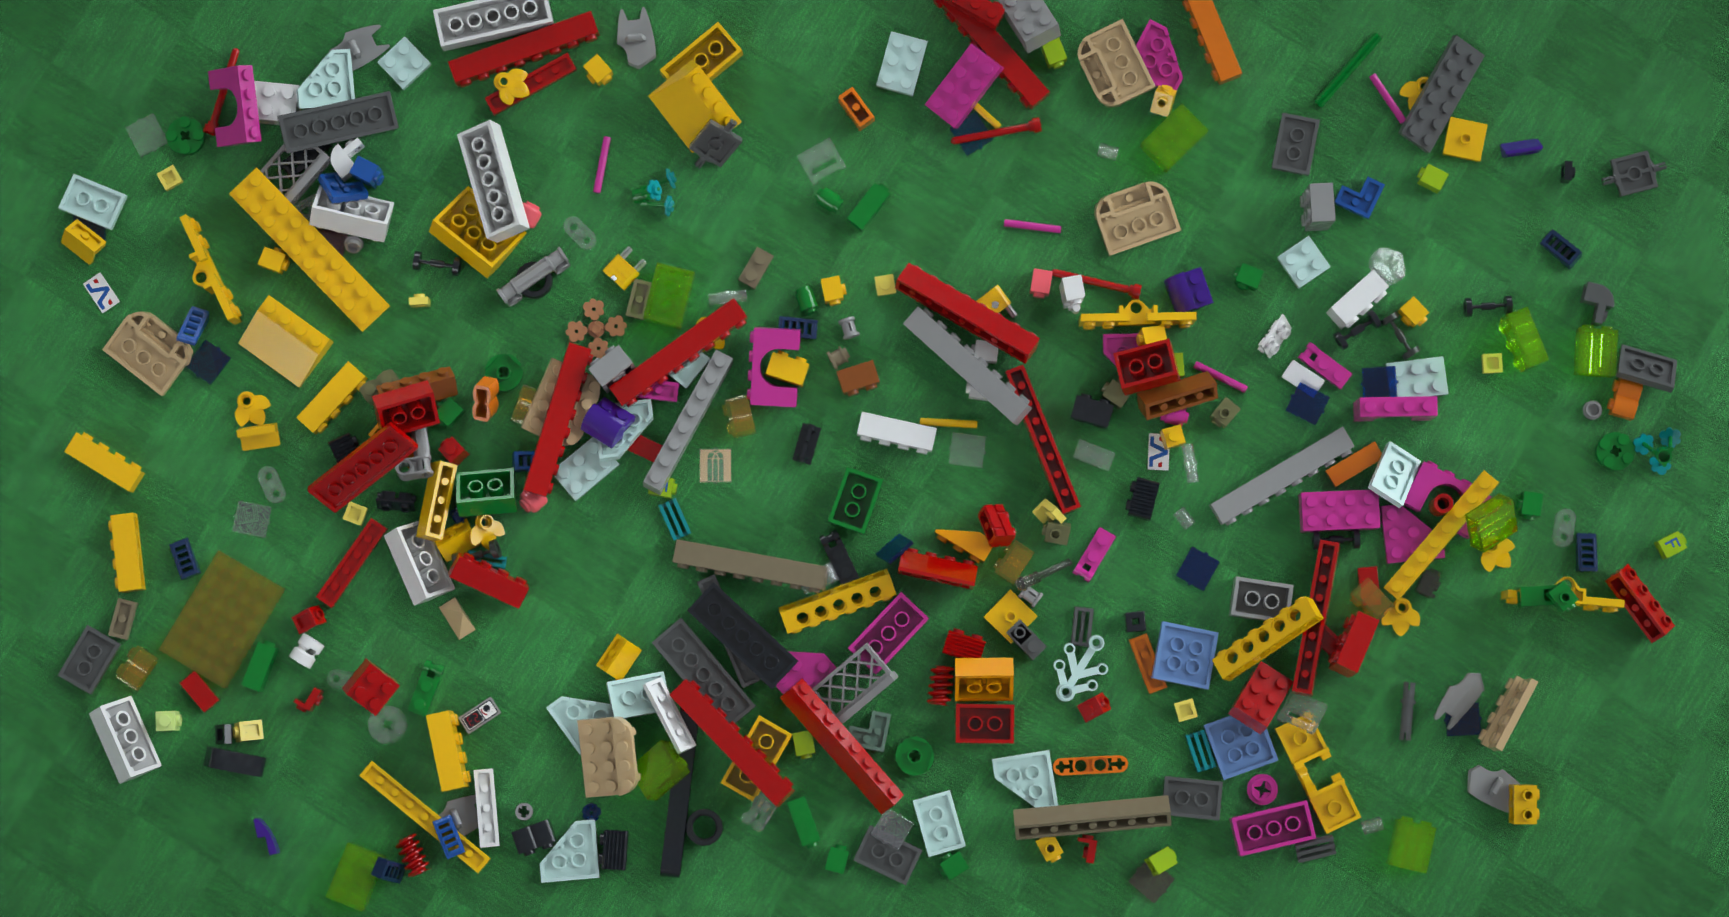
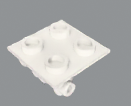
[1257,314,1292,359]

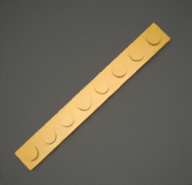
[1383,470,1499,601]
[359,761,491,874]

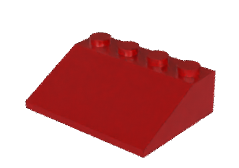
[898,548,978,590]

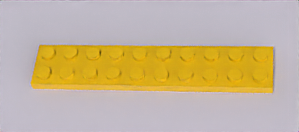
[229,167,390,332]

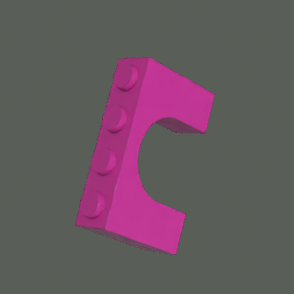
[208,65,262,147]
[747,327,801,407]
[1353,396,1438,422]
[1404,460,1493,539]

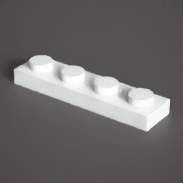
[643,677,696,754]
[474,768,500,848]

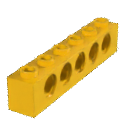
[778,569,897,634]
[1212,596,1324,681]

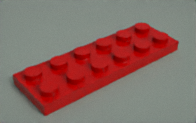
[307,421,418,513]

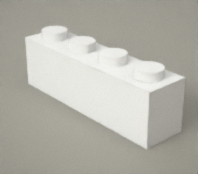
[857,412,937,455]

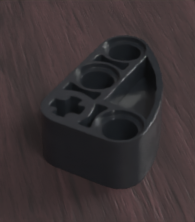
[203,746,266,777]

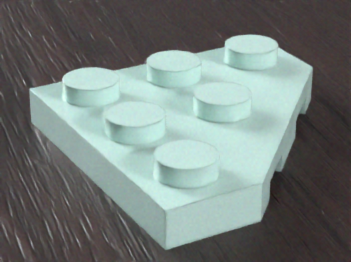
[296,49,355,109]
[597,399,653,462]
[546,696,627,755]
[992,750,1058,808]
[540,819,600,883]

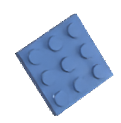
[1151,621,1219,690]
[1203,716,1278,780]

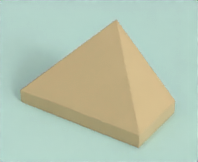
[439,597,476,640]

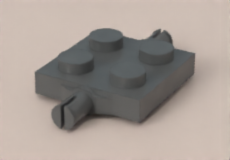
[689,119,742,169]
[1601,150,1667,197]

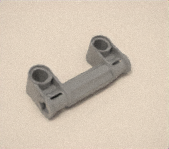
[496,247,570,307]
[395,427,434,481]

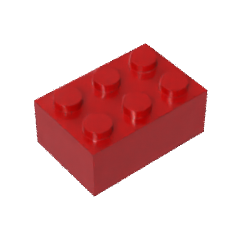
[1113,338,1181,396]
[372,380,440,433]
[1328,611,1380,678]
[1228,661,1294,735]
[955,704,1014,744]

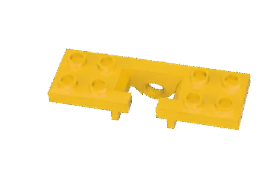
[179,214,242,325]
[1079,299,1197,330]
[1500,576,1625,613]
[1275,712,1361,834]

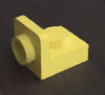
[1032,498,1067,524]
[232,720,264,743]

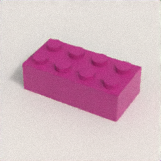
[925,44,1004,129]
[1298,490,1381,533]
[848,592,929,675]
[1229,800,1316,856]

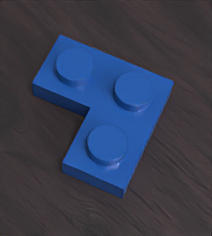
[318,172,369,203]
[1334,177,1385,220]

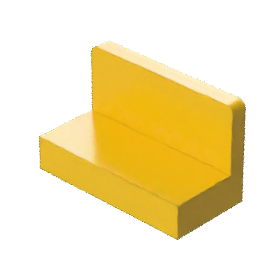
[61,219,106,265]
[236,423,281,451]
[435,518,480,562]
[596,633,642,680]

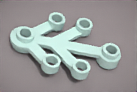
[1053,635,1108,702]

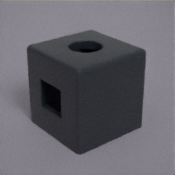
[1124,611,1146,633]

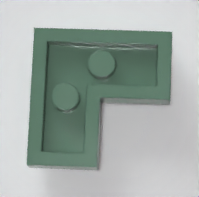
[849,710,891,752]

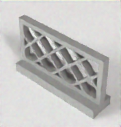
[261,144,331,205]
[812,643,899,724]

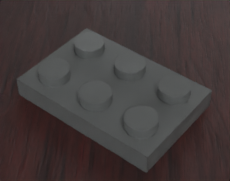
[1271,113,1320,176]
[1616,344,1677,393]
[58,625,122,694]
[1163,776,1223,821]
[853,825,922,885]

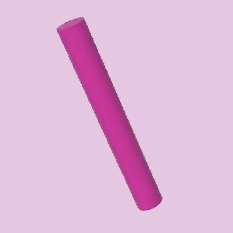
[1369,73,1406,124]
[593,136,611,193]
[1004,219,1061,233]
[1193,361,1248,393]

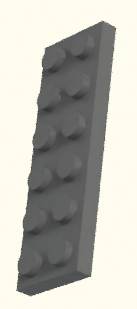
[1398,35,1485,153]
[277,91,399,154]
[652,618,756,723]

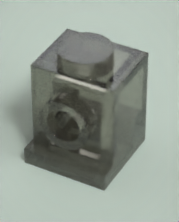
[1414,568,1441,600]

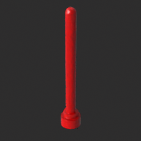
[203,48,240,136]
[951,117,1042,145]
[1052,269,1142,300]

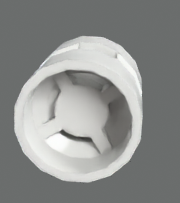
[289,633,325,669]

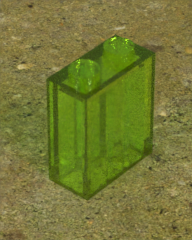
[1573,325,1618,378]
[1465,493,1518,553]
[637,740,690,801]
[1386,816,1437,874]

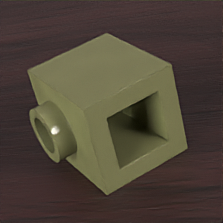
[1101,379,1131,410]
[1210,397,1241,428]
[1041,519,1071,546]

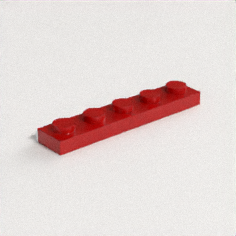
[485,52,577,116]
[316,518,388,608]

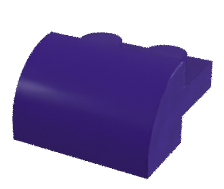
[1164,267,1214,312]
[581,397,636,449]

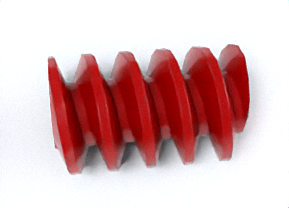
[927,665,955,706]
[395,833,432,877]

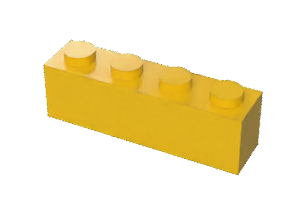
[296,361,368,435]
[64,432,145,493]
[416,461,458,541]
[108,512,146,593]

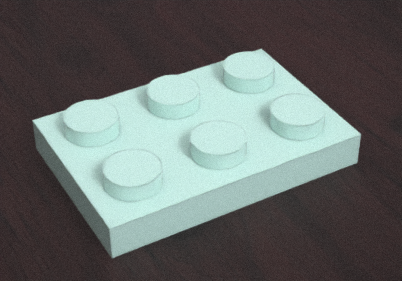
[876,31,928,97]
[58,174,128,231]
[1385,356,1449,397]
[555,437,620,501]
[1368,441,1421,508]
[606,671,667,719]
[913,790,966,857]

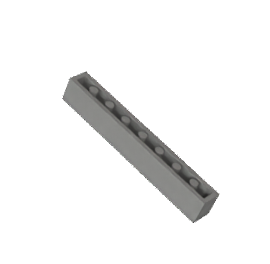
[903,307,1032,425]
[643,350,733,495]
[1209,427,1355,526]

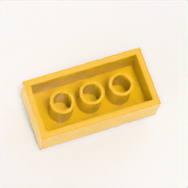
[660,22,743,81]
[426,710,471,792]
[720,715,793,802]

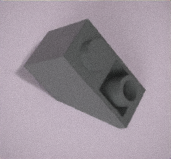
[1006,619,1047,661]

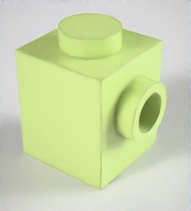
[155,711,182,731]

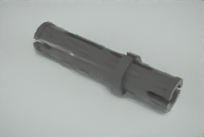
[1399,682,1416,741]

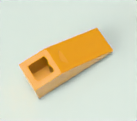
[934,529,993,564]

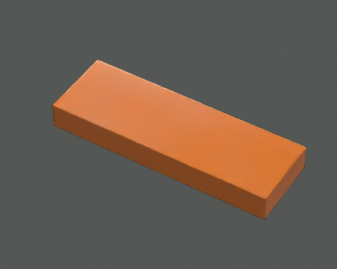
[1325,441,1382,487]
[1129,633,1167,694]

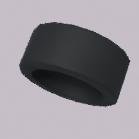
[516,261,553,299]
[686,809,723,846]

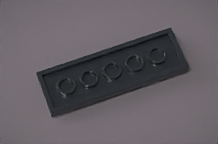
[687,582,798,689]

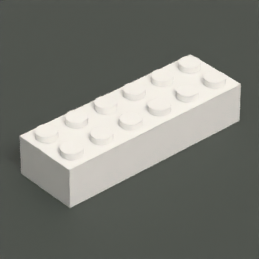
[433,0,554,51]
[457,120,530,243]

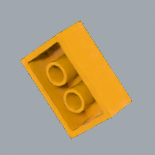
[955,657,1014,701]

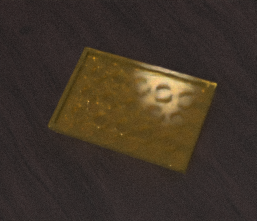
[159,550,285,689]

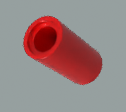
[1429,494,1453,517]

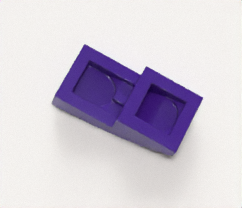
[253,818,280,855]

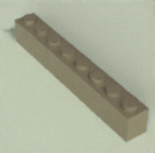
[672,539,829,593]
[1013,795,1171,840]

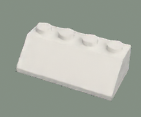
[309,185,394,242]
[384,521,455,606]
[89,696,162,784]

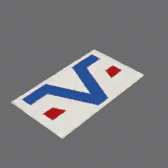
[83,272,120,313]
[1147,433,1169,471]

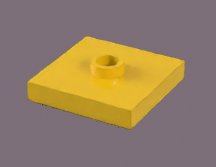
[1442,117,1488,162]
[984,589,1038,644]

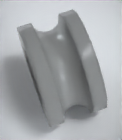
[515,803,533,820]

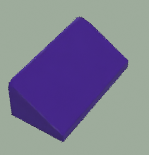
[1500,139,1543,158]

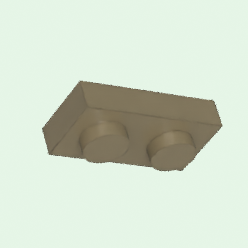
[738,247,774,289]
[626,279,654,321]
[108,598,138,640]

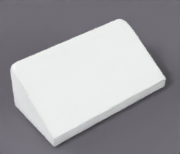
[1281,360,1325,398]

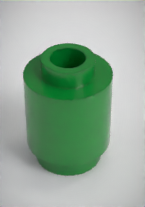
[815,187,844,213]
[795,286,819,315]

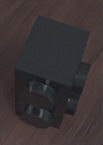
[1070,393,1114,429]

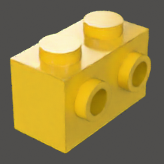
[765,350,810,387]
[1509,784,1540,824]

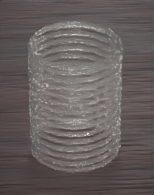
[1097,143,1119,161]
[1173,507,1196,530]
[1361,816,1384,835]

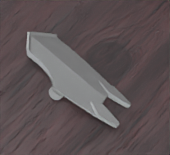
[617,7,656,69]
[329,25,390,71]
[1434,673,1485,730]
[1467,765,1520,813]
[439,795,478,836]

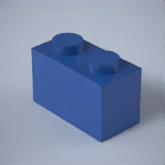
[349,156,384,189]

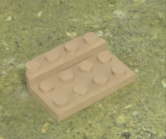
[1078,19,1156,107]
[1094,182,1181,256]
[102,311,193,396]
[521,358,600,446]
[1478,676,1538,751]
[577,717,641,798]

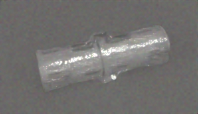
[708,289,747,306]
[1181,444,1199,484]

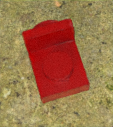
[291,605,326,635]
[1077,834,1097,864]

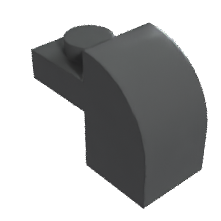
[1580,281,1614,326]

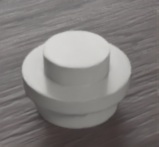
[344,236,363,253]
[1583,401,1602,420]

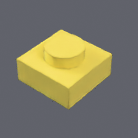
[157,165,183,191]
[874,274,896,297]
[409,294,431,308]
[1481,353,1503,374]
[343,502,368,526]
[1174,698,1198,722]

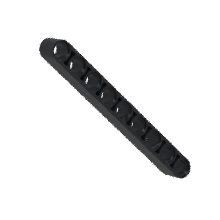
[660,707,698,878]

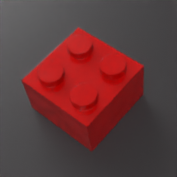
[342,658,400,716]

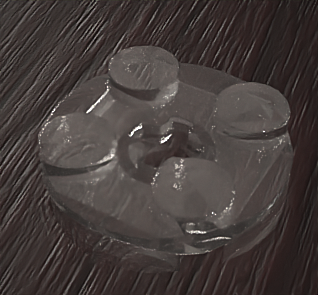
[1369,248,1406,285]
[368,706,407,744]

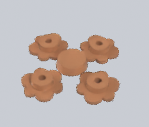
[565,298,627,359]

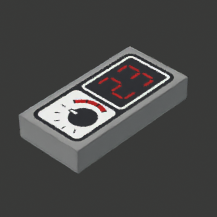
[458,697,501,734]

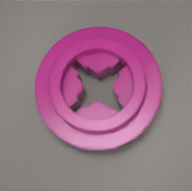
[1247,774,1278,805]

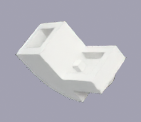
[331,137,365,182]

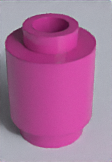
[1160,408,1189,427]

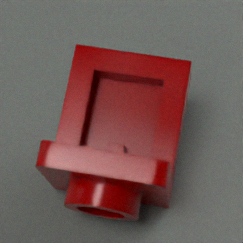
[293,687,324,713]
[1077,692,1111,723]

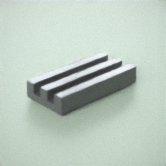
[1071,607,1094,647]
[1294,834,1336,863]

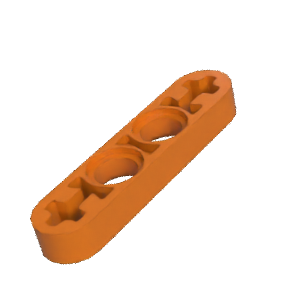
[1052,755,1128,776]

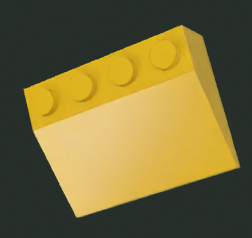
[648,60,742,153]
[429,186,527,279]
[238,295,334,388]

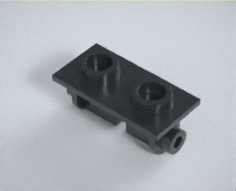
[792,423,821,465]
[375,491,417,513]

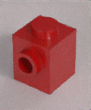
[438,437,470,465]

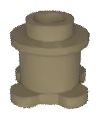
[827,346,850,370]

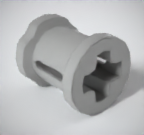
[838,316,860,340]
[1018,583,1044,608]

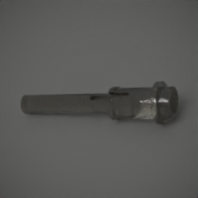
[1015,558,1072,591]

